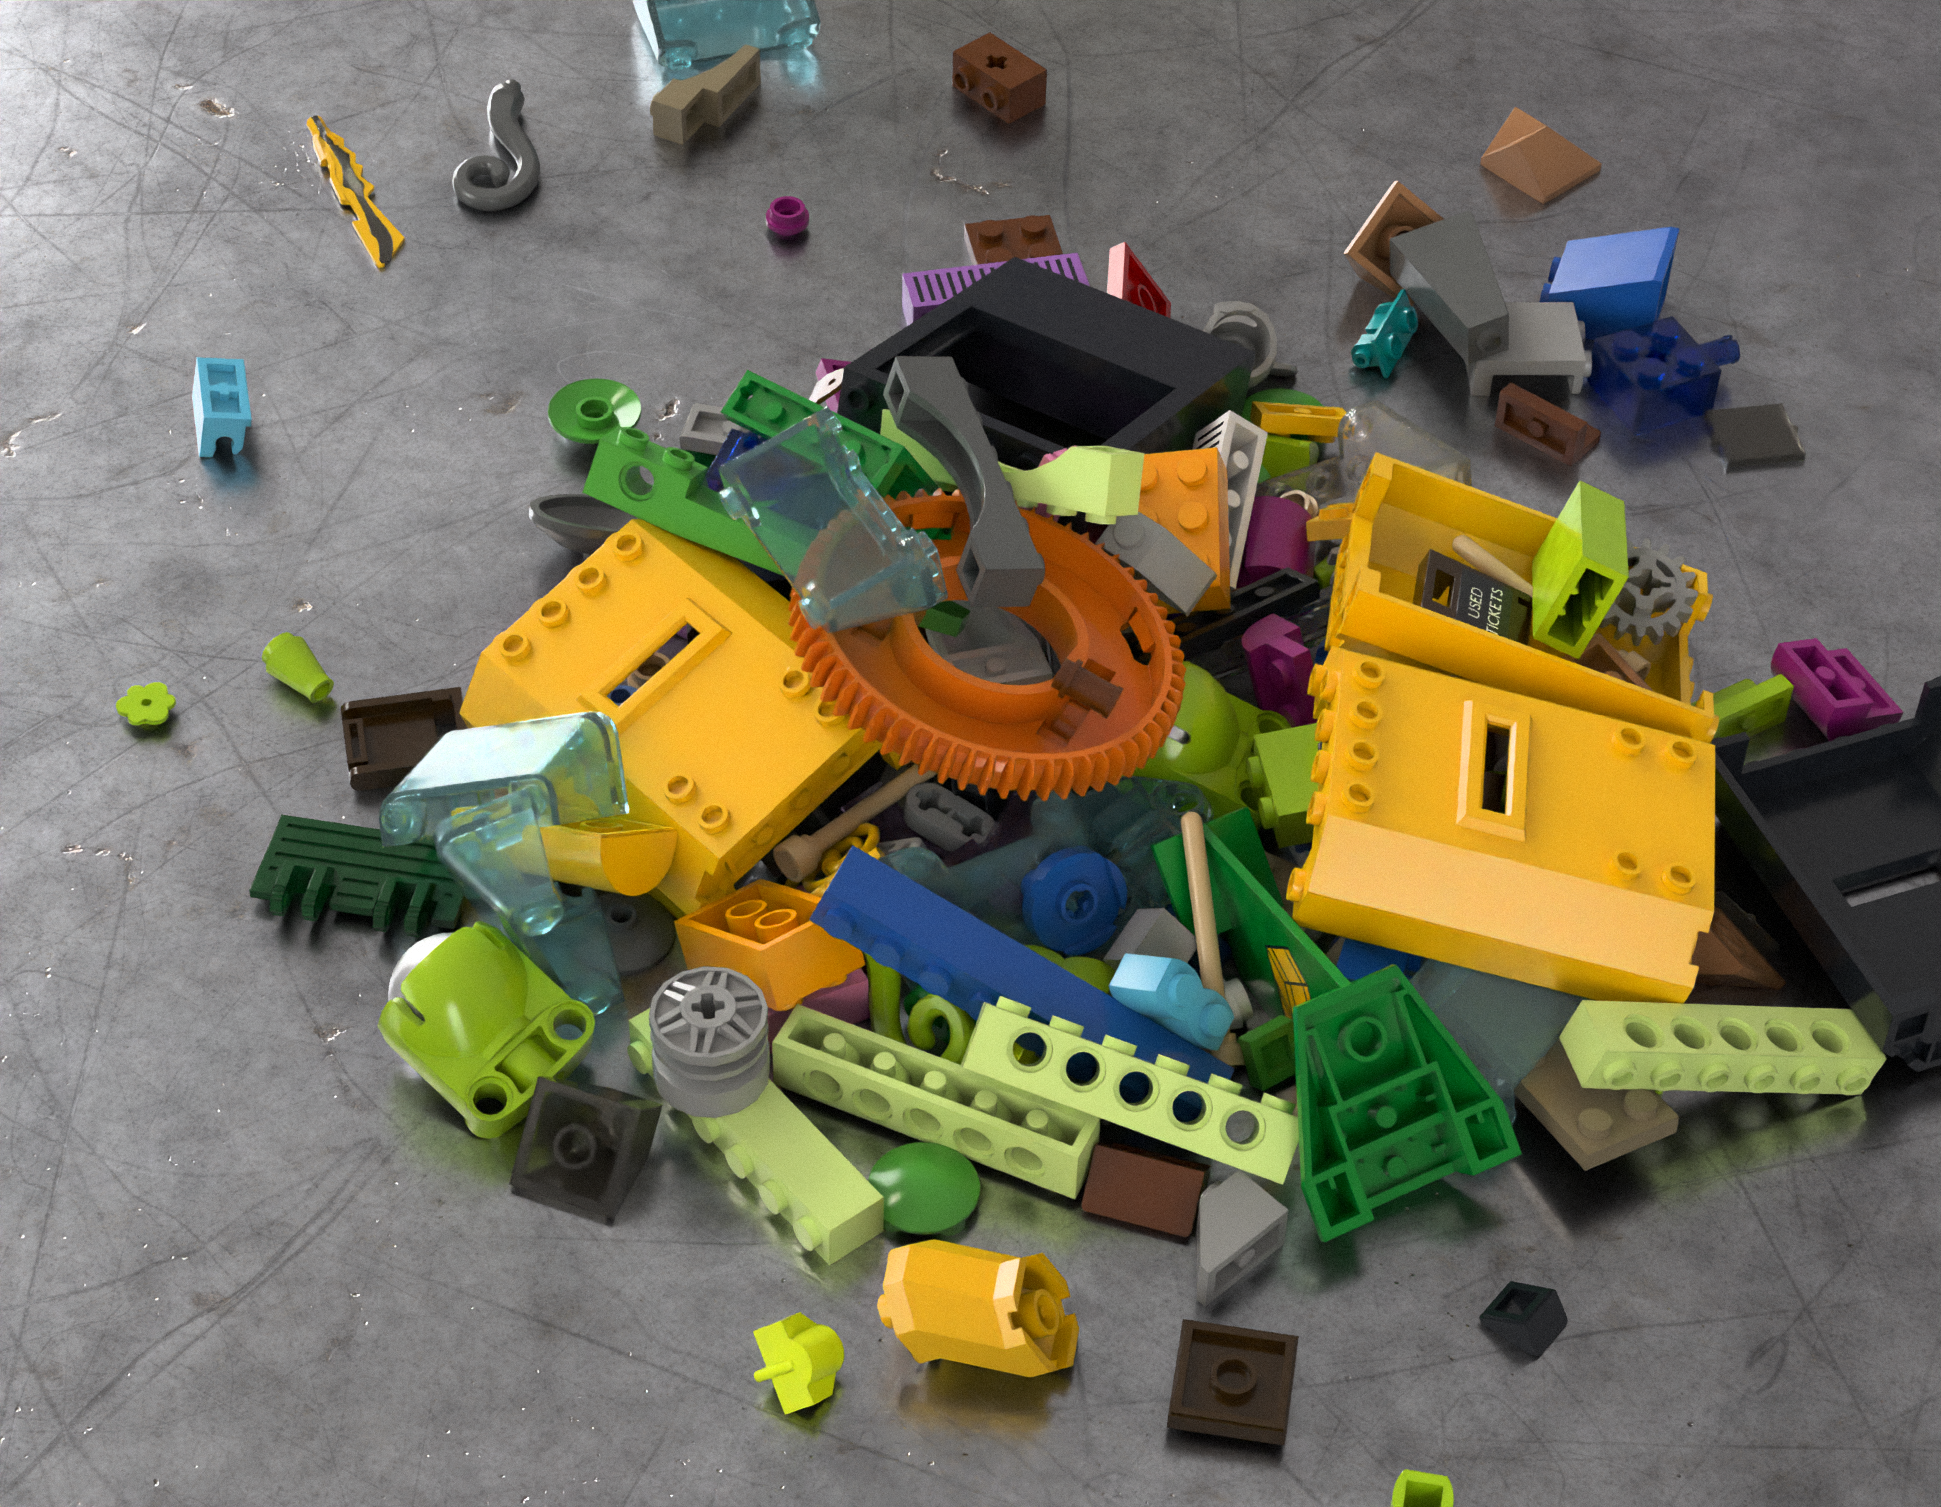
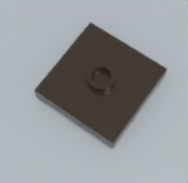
[1167,1319,1299,1446]

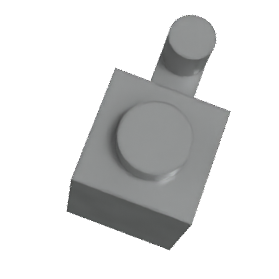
[1103,908,1197,971]

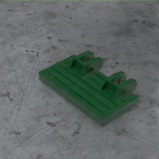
[249,814,481,938]

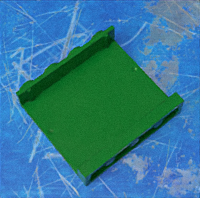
[720,370,953,541]

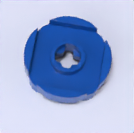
[1020,845,1127,955]

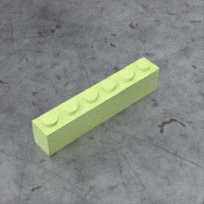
[627,1008,884,1266]

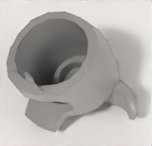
[1203,301,1298,389]

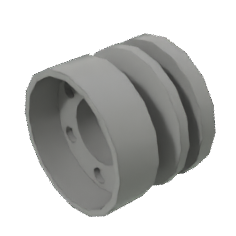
[649,966,770,1118]

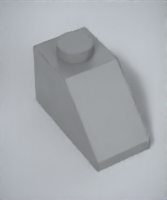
[1095,512,1217,616]
[1196,1169,1289,1307]

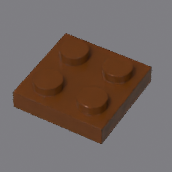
[964,215,1063,265]

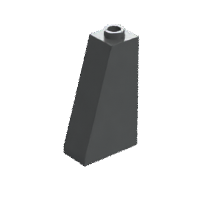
[1389,210,1509,364]

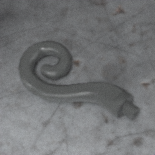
[452,79,540,211]

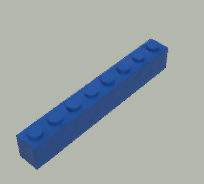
[809,845,1234,1122]

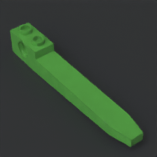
[582,427,971,637]

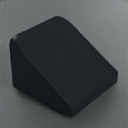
[1479,1281,1568,1357]

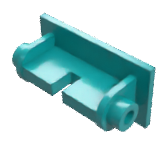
[1351,289,1418,378]

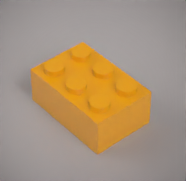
[1138,447,1231,614]
[674,878,866,1011]

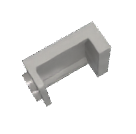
[1465,302,1592,396]

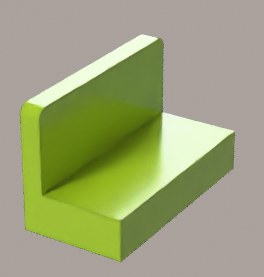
[1691,674,1794,739]

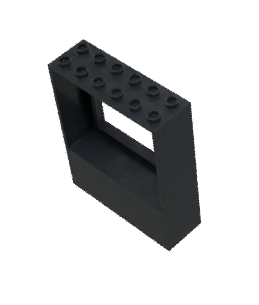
[837,257,1256,545]

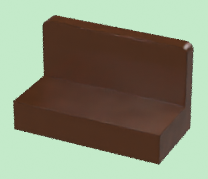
[1494,382,1601,467]
[1081,1139,1212,1237]

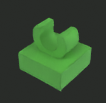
[1237,1015,1296,1091]

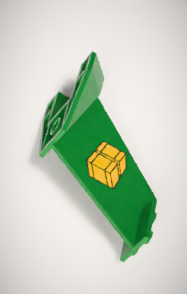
[1150,806,1522,1242]

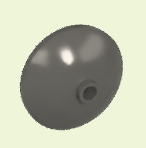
[529,494,639,560]

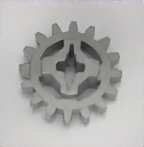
[1599,538,1698,646]

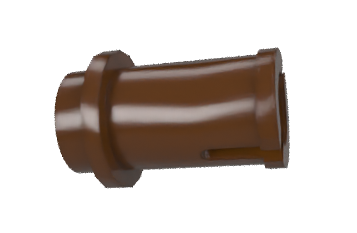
[1051,658,1124,719]

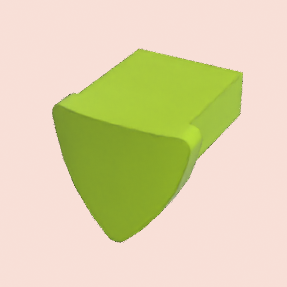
[1262,433,1319,491]

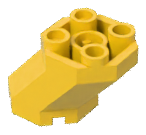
[877,1239,1079,1378]

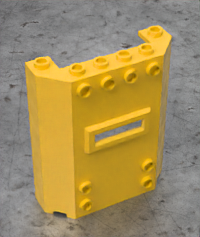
[1324,452,1719,744]
[459,519,901,919]
[1286,646,1715,1003]

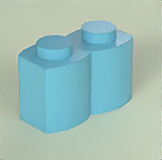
[1109,953,1234,1050]

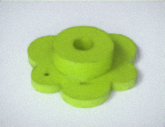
[116,682,176,726]

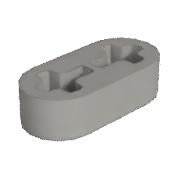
[903,782,996,861]

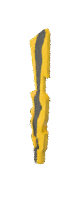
[306,115,405,268]

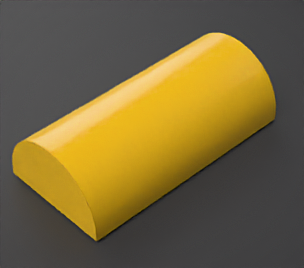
[451,801,677,896]

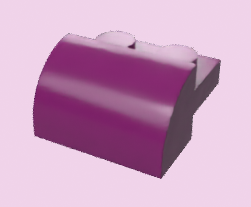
[1236,496,1316,588]
[1242,613,1318,728]
[1771,638,1904,741]

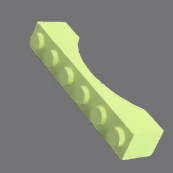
[880,409,1144,524]

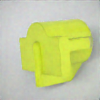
[753,1312,844,1414]

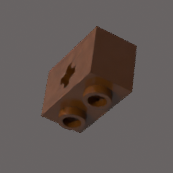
[952,32,1047,124]

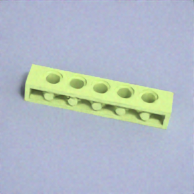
[961,996,1299,1185]
[1559,1000,1887,1095]
[772,1004,1101,1199]

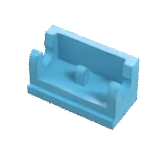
[192,357,252,457]

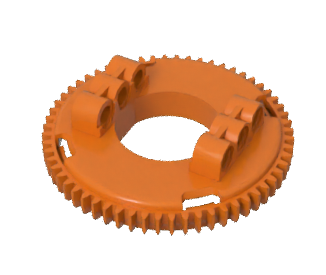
[788,488,1186,801]

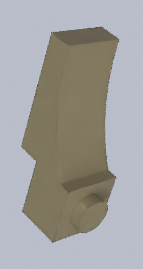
[650,44,761,145]

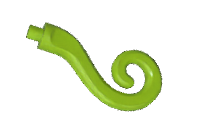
[862,951,975,1065]

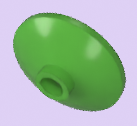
[548,378,641,444]

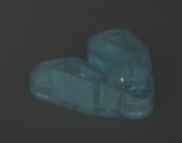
[1052,775,1214,932]

